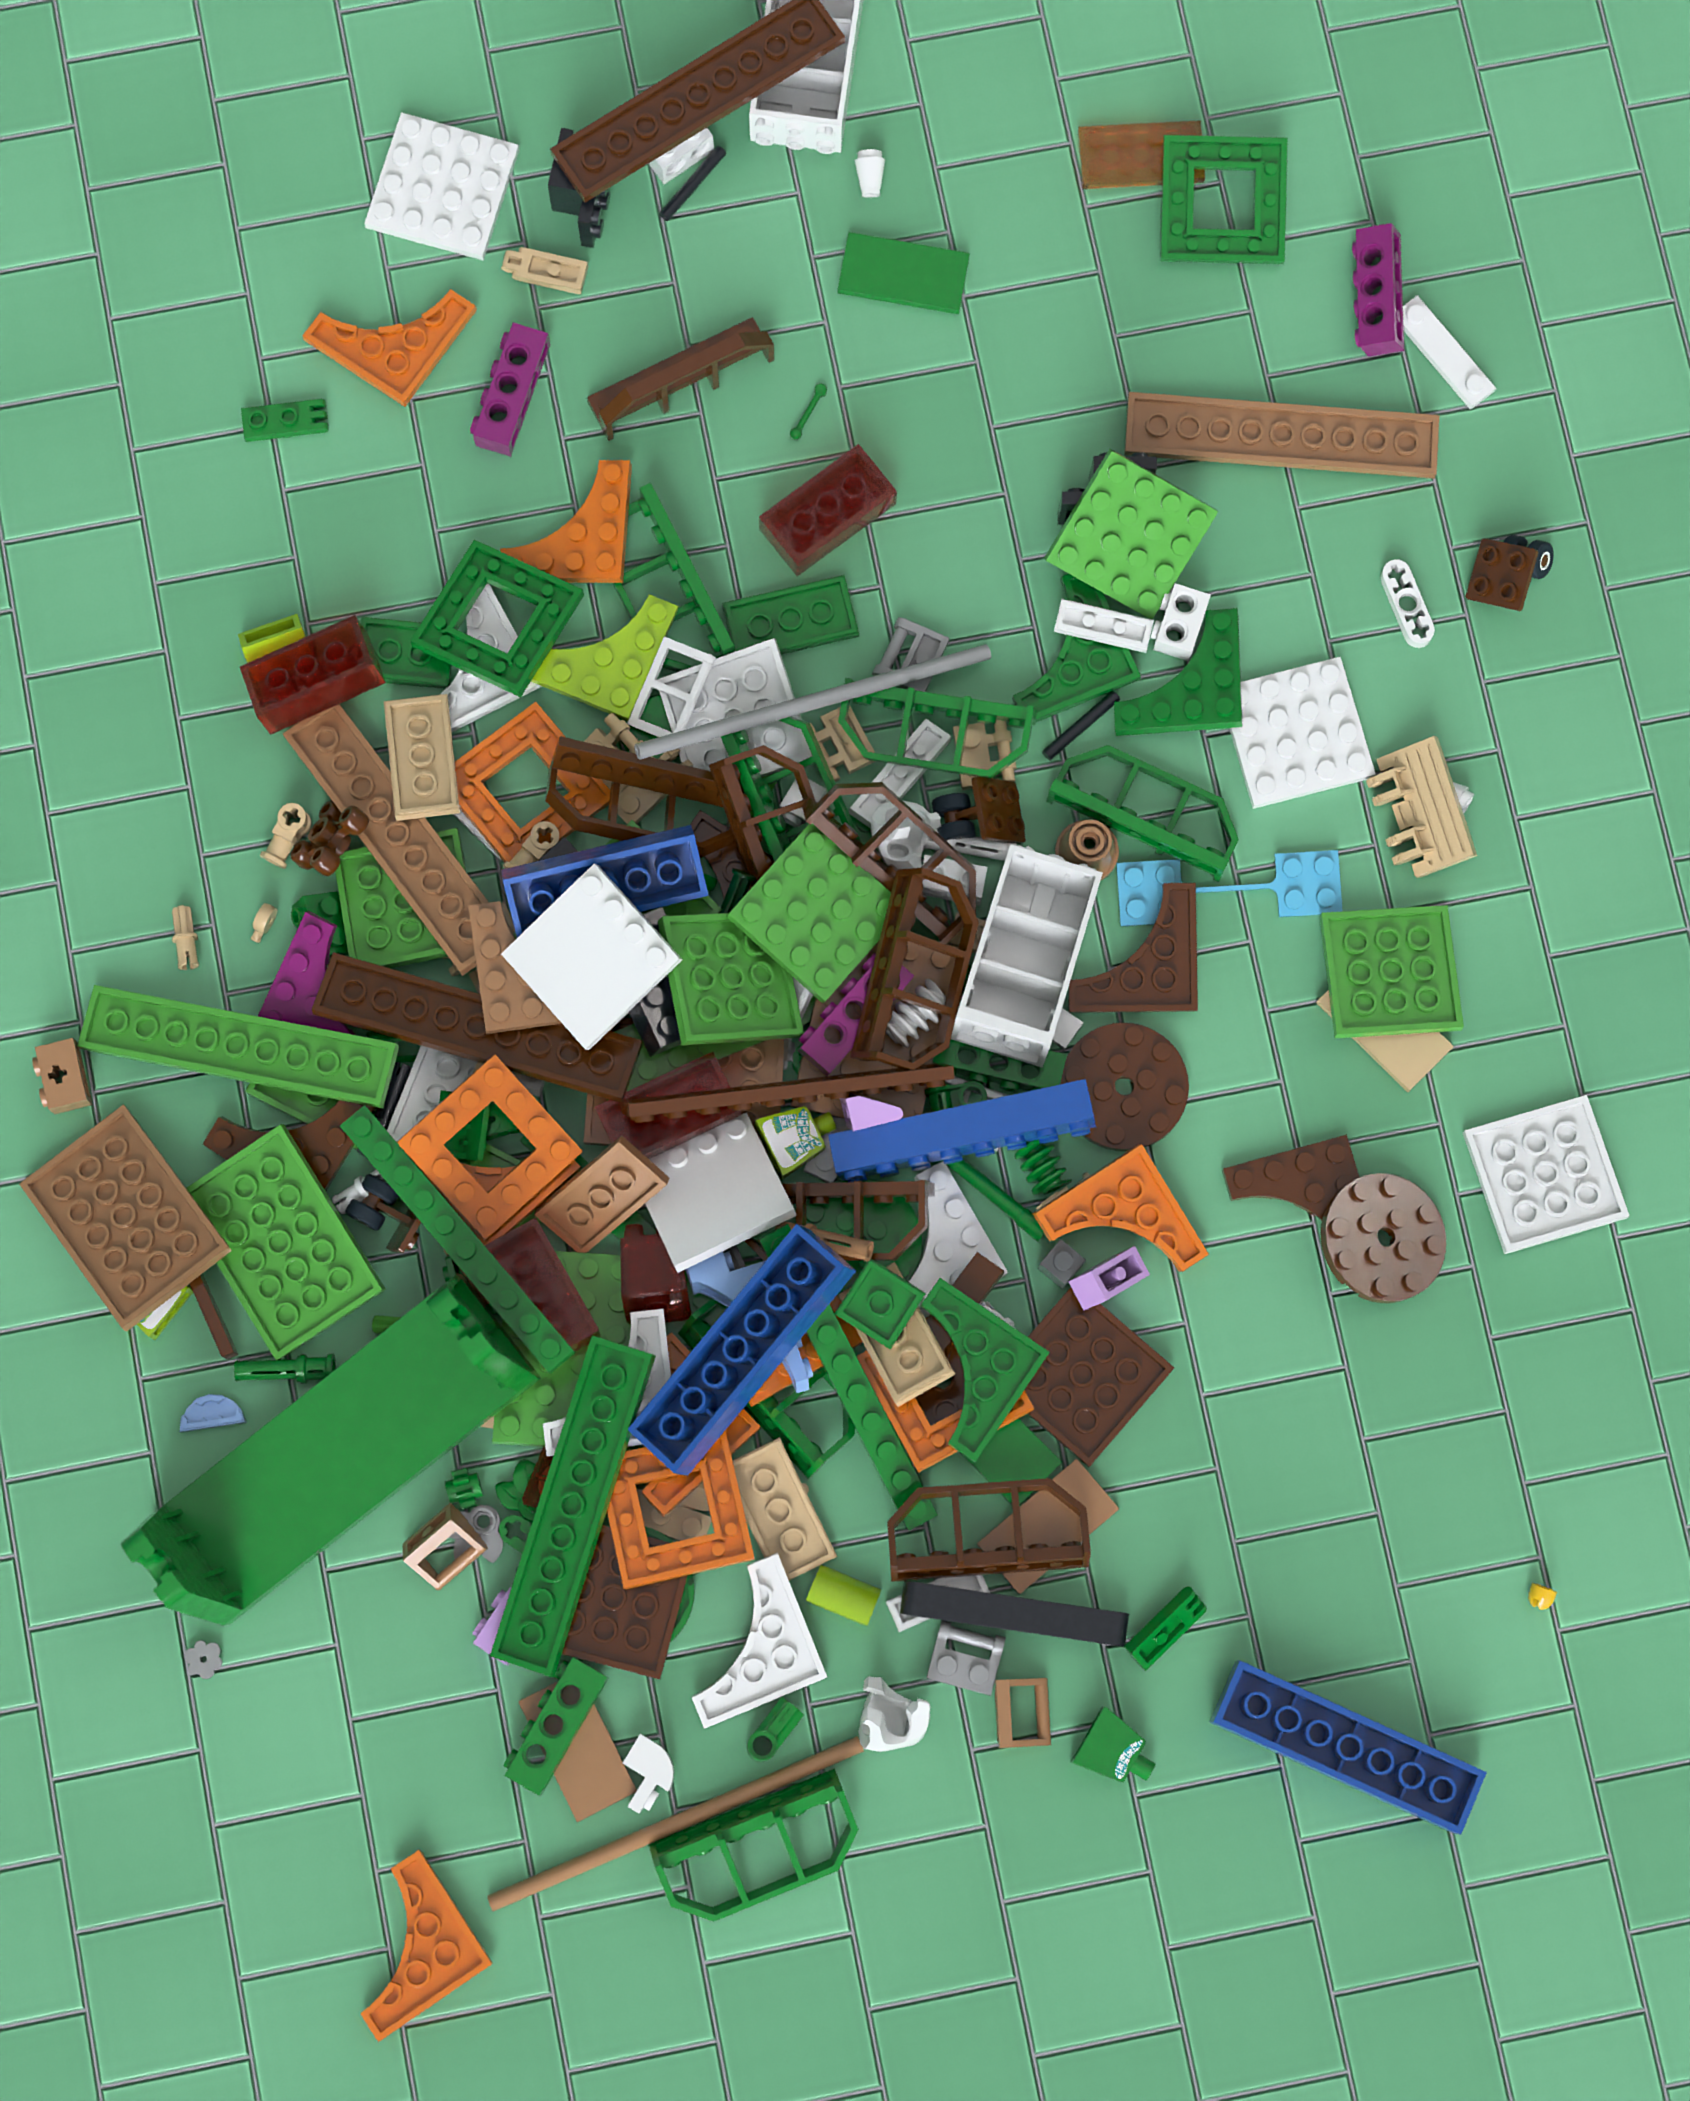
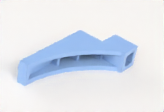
[685,1251,813,1393]

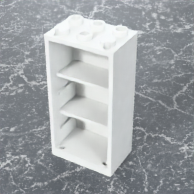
[749,0,863,154]
[951,844,1103,1067]

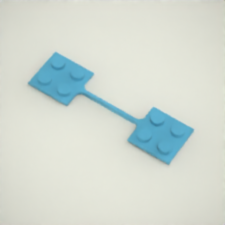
[1116,850,1343,926]

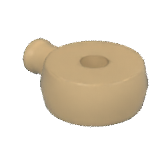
[251,903,277,943]

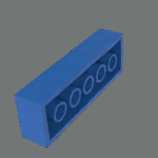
[501,825,709,938]

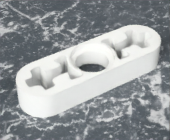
[1380,560,1435,648]

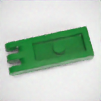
[241,399,329,442]
[1124,1586,1207,1671]

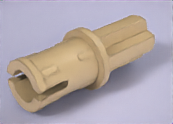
[172,905,199,970]

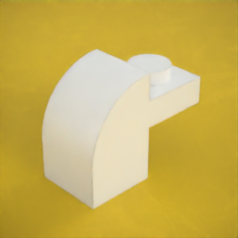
[623,1734,674,1813]

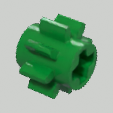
[445,1468,483,1510]

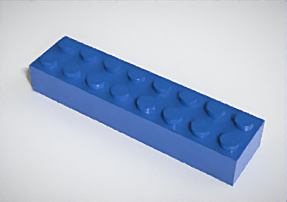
[828,1079,1096,1182]
[627,1224,856,1476]
[1209,1660,1487,1835]

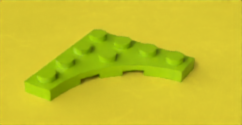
[531,594,678,721]

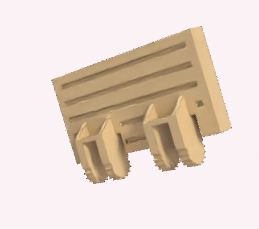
[1366,736,1477,878]

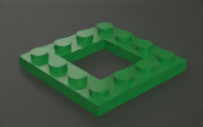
[1160,135,1288,264]
[410,539,584,698]

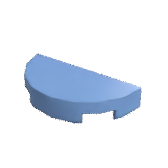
[180,1394,247,1433]

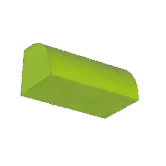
[238,613,314,680]
[806,1565,882,1626]

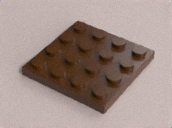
[1025,1288,1174,1467]
[562,1525,688,1680]

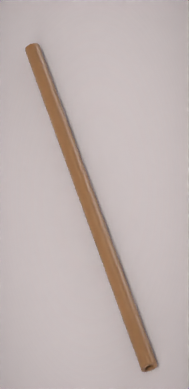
[487,1736,864,1912]

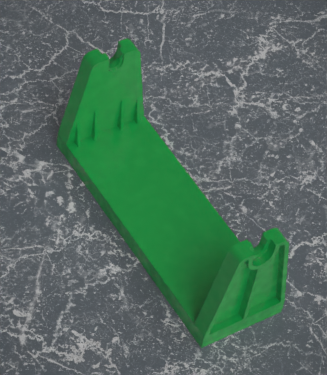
[121,1273,541,1626]

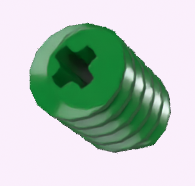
[1014,1139,1072,1195]

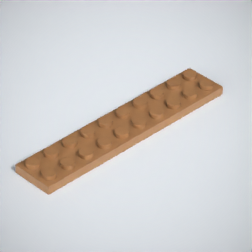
[1124,392,1439,479]
[283,697,515,976]

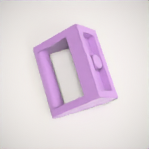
[840,1093,903,1131]

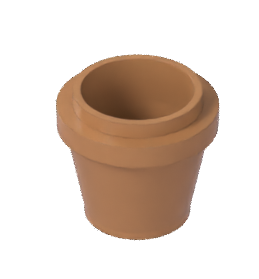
[1055,820,1119,880]

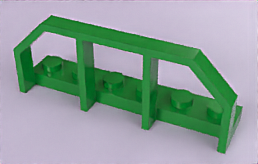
[613,483,735,672]
[838,678,1037,779]
[721,716,861,862]
[1046,745,1239,882]
[678,1298,855,1479]
[649,1768,859,1922]

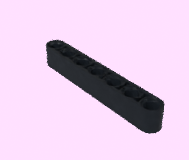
[899,1580,1129,1647]

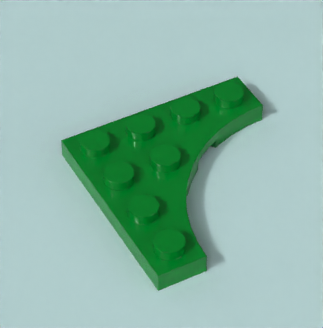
[1012,573,1141,722]
[1114,608,1243,736]
[921,1278,1050,1463]

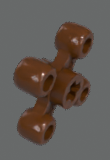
[290,800,369,876]

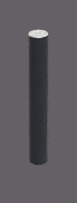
[659,146,726,222]
[1042,690,1120,761]

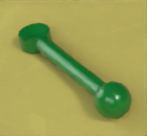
[790,384,827,440]

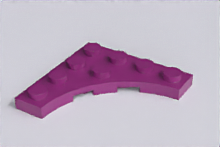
[258,911,356,1035]

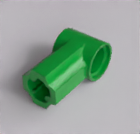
[747,1697,804,1762]

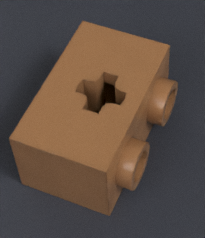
[32,1038,93,1114]

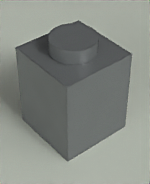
[1038,1239,1086,1289]

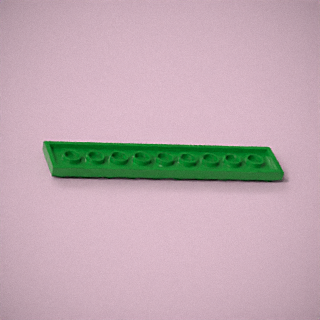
[490,1336,656,1677]

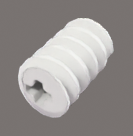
[885,979,946,1048]

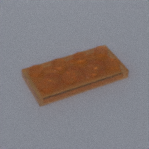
[1078,120,1205,189]

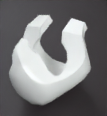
[871,801,941,870]
[859,1676,931,1752]

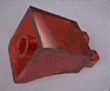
[620,1224,692,1325]

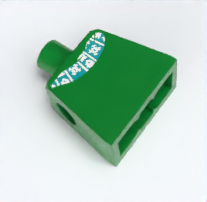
[1071,1706,1156,1783]

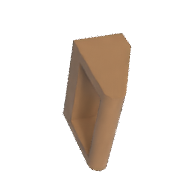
[403,1503,488,1590]
[994,1678,1051,1748]

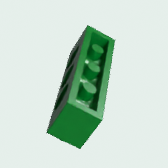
[932,1039,1067,1092]
[503,1657,609,1796]

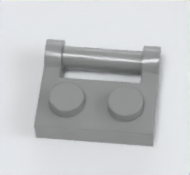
[872,617,949,692]
[926,1620,1006,1696]

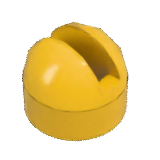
[1528,1583,1557,1610]

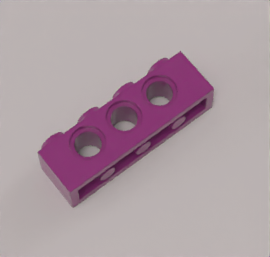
[1352,223,1404,357]
[470,322,550,457]
[797,953,914,1076]

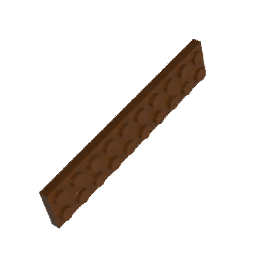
[550,0,845,203]
[311,952,642,1102]
[620,1063,955,1122]

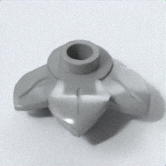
[449,1505,503,1563]

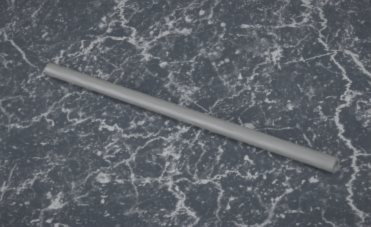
[634,644,991,760]

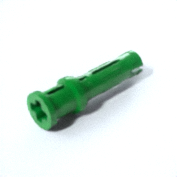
[234,1353,336,1384]

